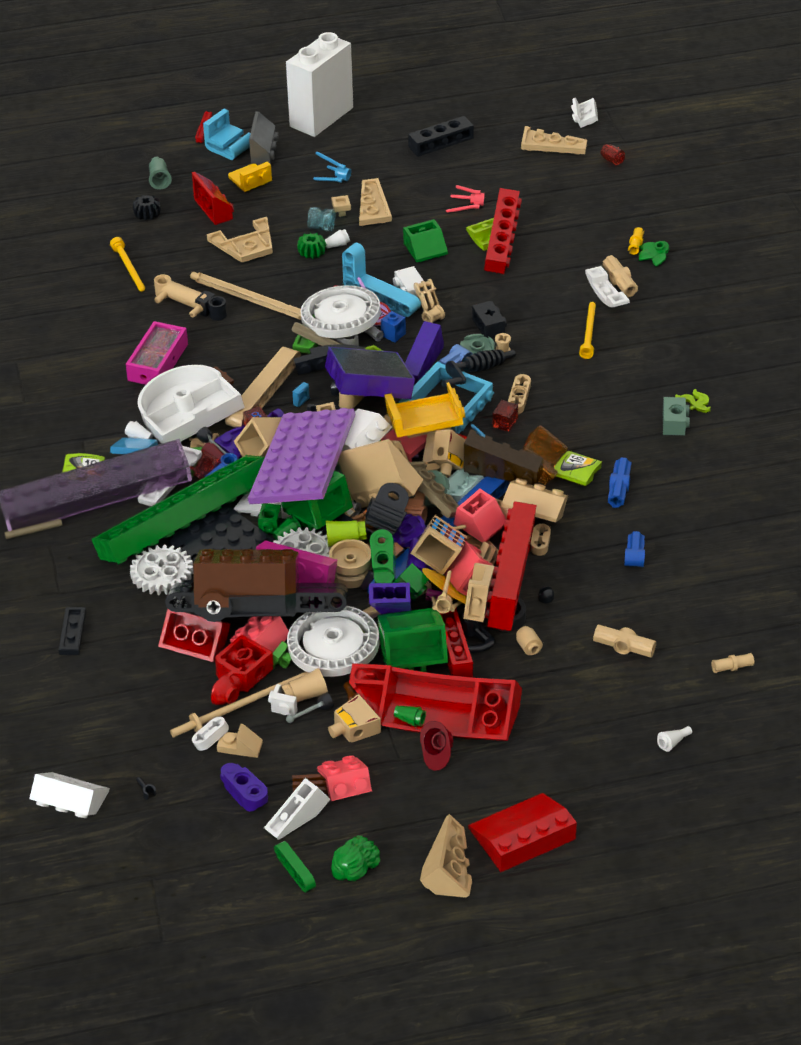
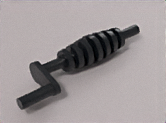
[441,349,516,388]

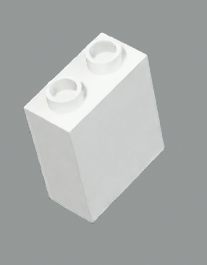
[286,32,353,137]

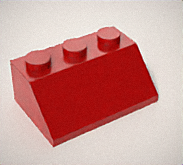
[192,172,234,225]
[158,609,231,662]

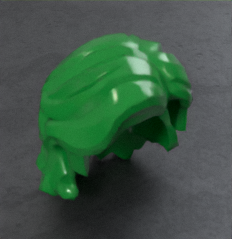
[331,835,380,881]

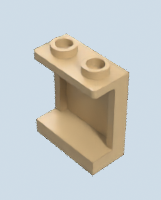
[463,563,494,622]

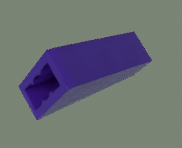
[405,321,444,385]
[369,583,411,614]

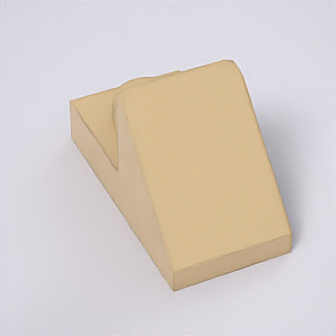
[217,724,263,758]

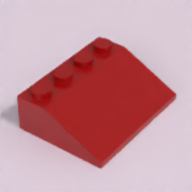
[468,793,577,872]

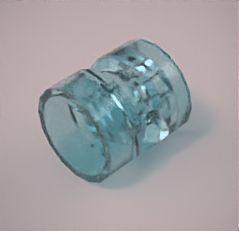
[307,207,335,231]

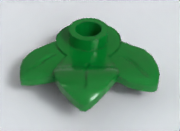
[639,241,669,267]

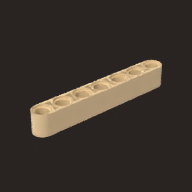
[225,347,301,428]

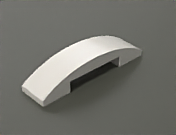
[585,266,630,307]

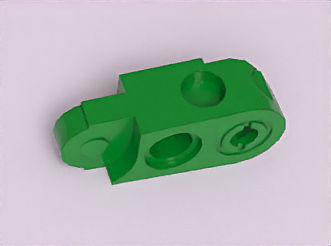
[370,529,396,583]

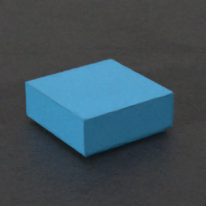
[292,382,309,407]

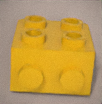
[228,162,272,192]

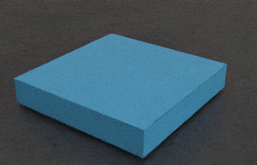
[110,438,158,456]

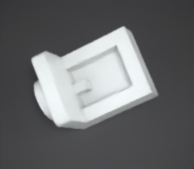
[268,684,297,716]

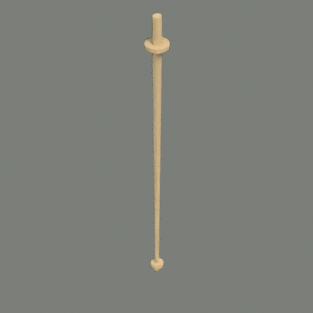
[170,640,380,738]

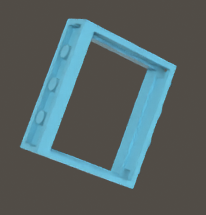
[399,362,494,434]

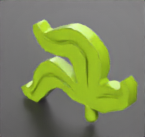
[675,389,711,413]

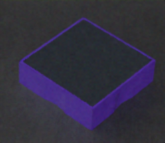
[325,347,415,399]

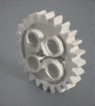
[273,527,331,557]
[130,545,194,595]

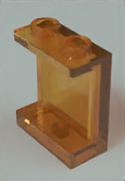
[522,425,568,485]

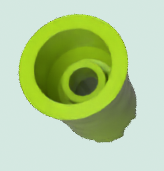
[326,520,367,548]

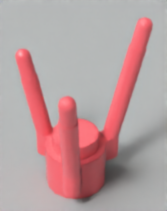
[446,185,484,213]

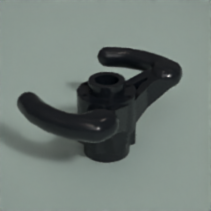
[457,609,495,653]

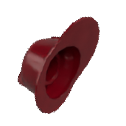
[420,721,454,771]

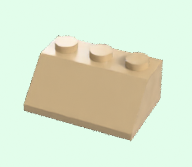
[501,478,568,523]

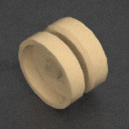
[329,539,372,588]

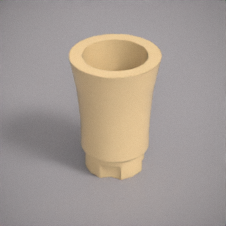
[281,668,328,703]

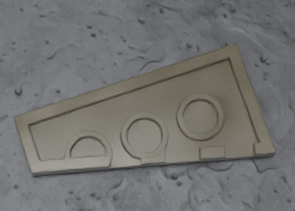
[409,461,459,518]

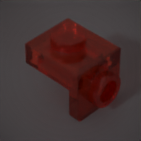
[189,452,221,479]

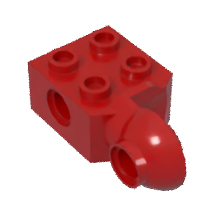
[211,634,273,705]

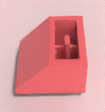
[454,489,506,543]
[230,616,289,652]

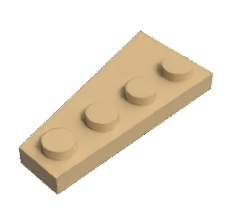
[521,126,587,155]
[359,178,392,226]

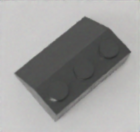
[249,112,279,166]

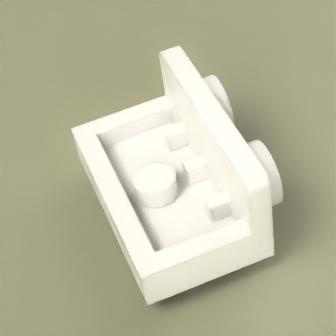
[571,98,598,128]

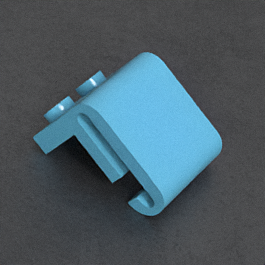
[203,109,251,160]

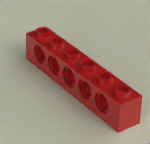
[484,188,522,274]

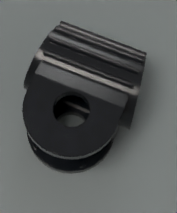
[365,483,409,535]

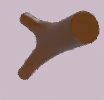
[343,682,359,701]

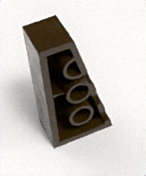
[464,429,543,486]

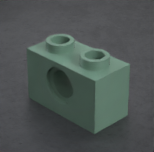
[663,397,690,435]

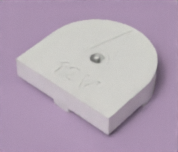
[138,365,245,447]

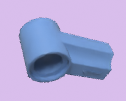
[437,344,473,365]

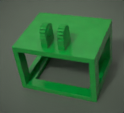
[281,470,353,531]
[377,608,448,672]

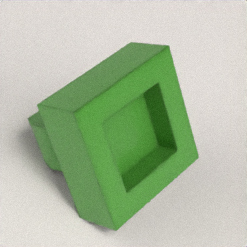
[273,641,292,669]

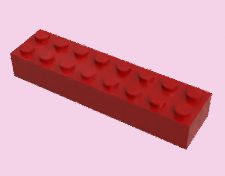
[485,501,537,631]

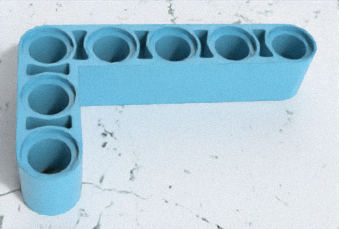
[342,243,421,317]

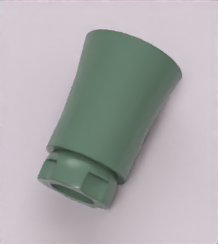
[149,157,172,189]

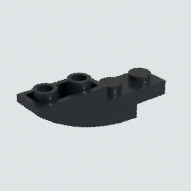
[294,344,366,375]

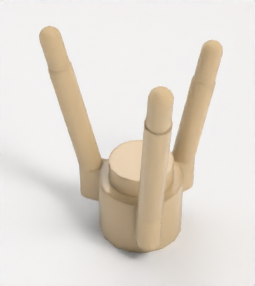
[431,570,462,613]

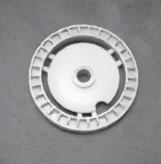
[300,285,381,338]
[287,606,379,677]

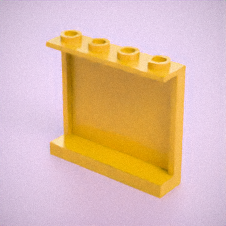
[384,382,465,438]

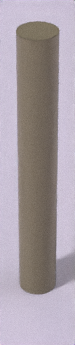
[4,519,62,540]

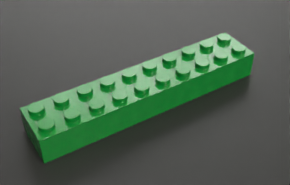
[91,455,265,564]

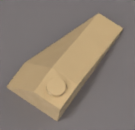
[420,814,472,897]

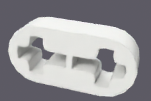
[192,717,229,751]

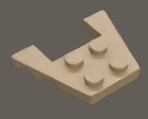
[207,217,273,262]

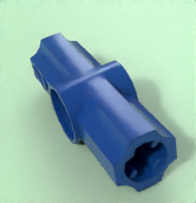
[608,457,632,508]

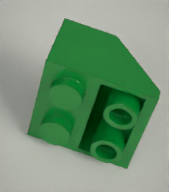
[403,219,448,262]

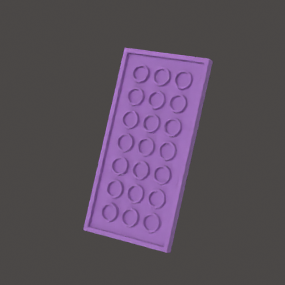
[248,408,356,504]

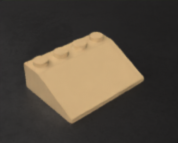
[338,439,423,508]

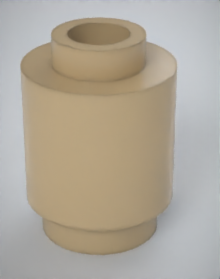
[516,626,543,655]

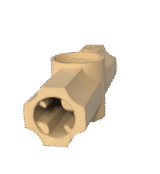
[603,255,638,297]
[593,625,656,657]

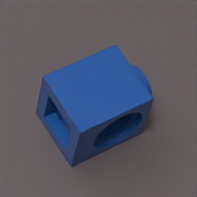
[381,311,406,342]

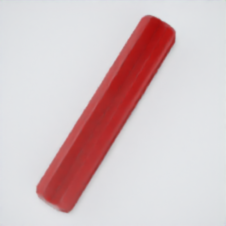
[195,111,213,143]

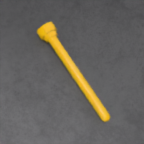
[110,237,145,292]
[579,302,596,359]

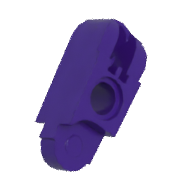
[220,763,268,812]

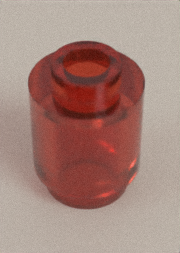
[601,144,625,165]

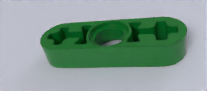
[274,841,316,893]

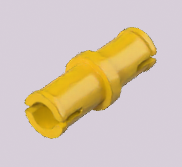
[628,227,644,255]

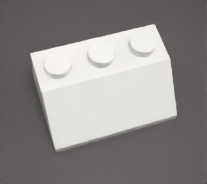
[341,409,392,452]
[30,772,110,818]

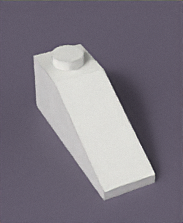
[264,778,330,840]

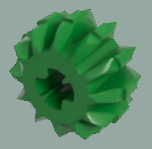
[297,232,326,259]

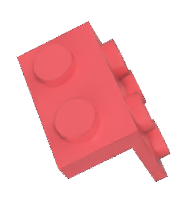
[317,756,372,801]

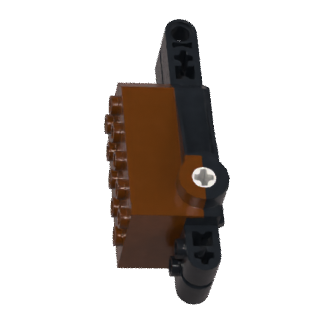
[165,549,348,622]

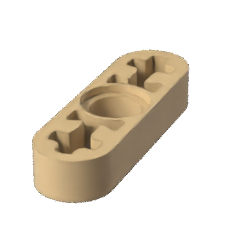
[508,374,531,415]

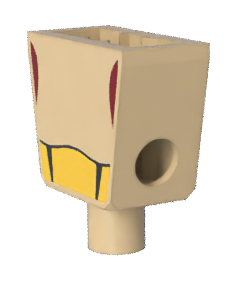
[432,430,466,477]
[328,695,381,742]

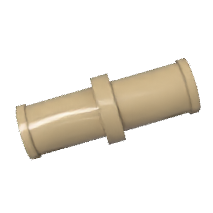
[711,653,754,673]

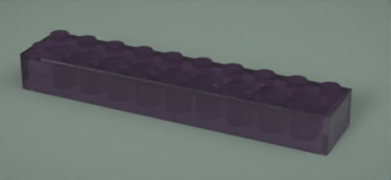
[0,439,192,531]

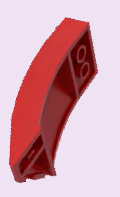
[349,663,522,741]

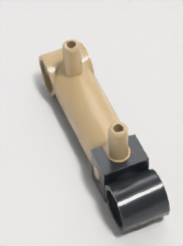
[154,274,227,321]

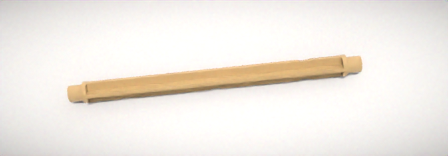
[190,272,301,320]

